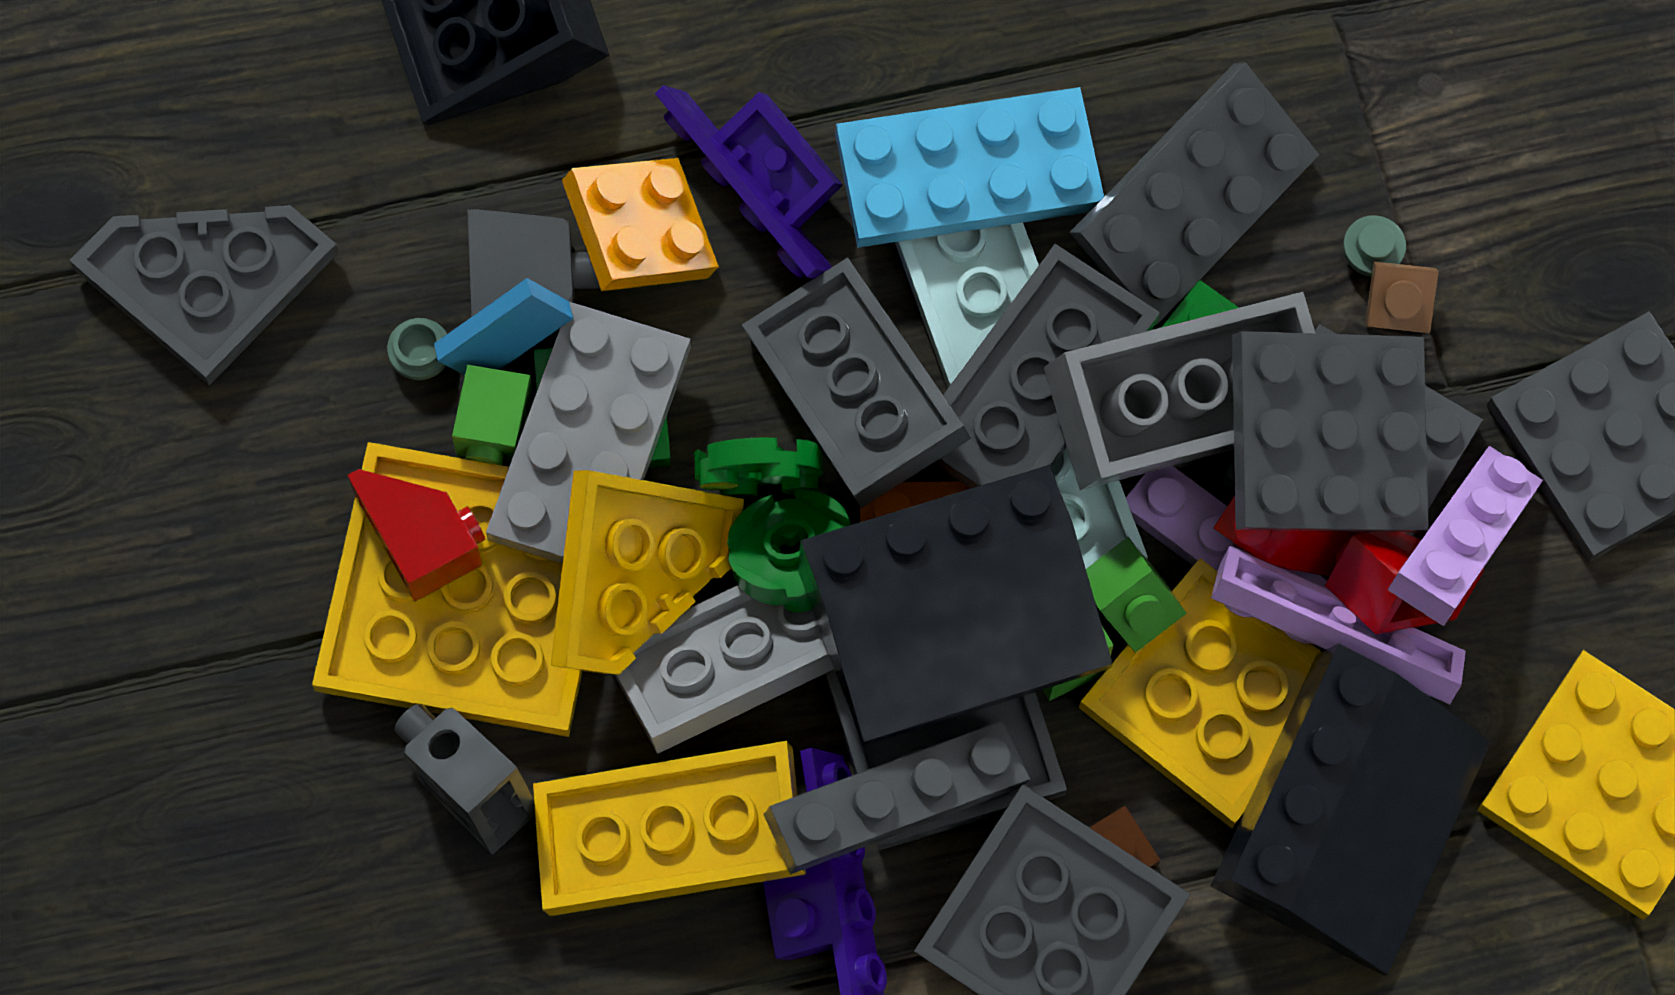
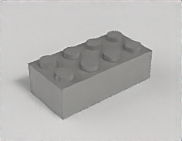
[1044,292,1316,490]

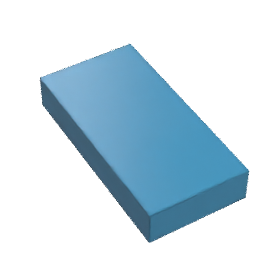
[434,278,573,375]

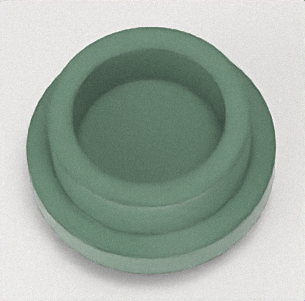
[1343,216,1406,277]
[387,318,447,380]

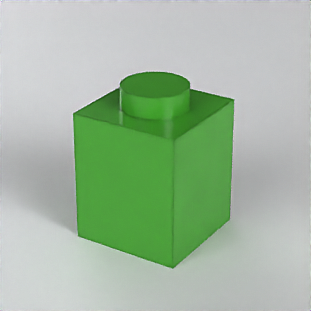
[452,365,534,466]
[1086,536,1187,653]

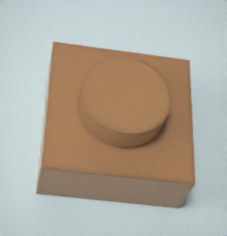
[1365,261,1439,333]

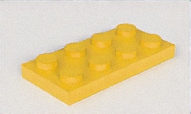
[533,741,806,916]

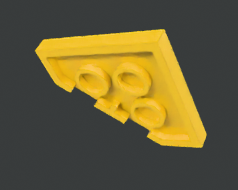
[551,470,744,675]

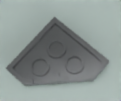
[69,205,339,386]

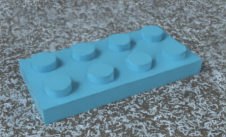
[835,87,1104,248]

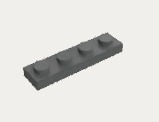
[763,720,1030,875]

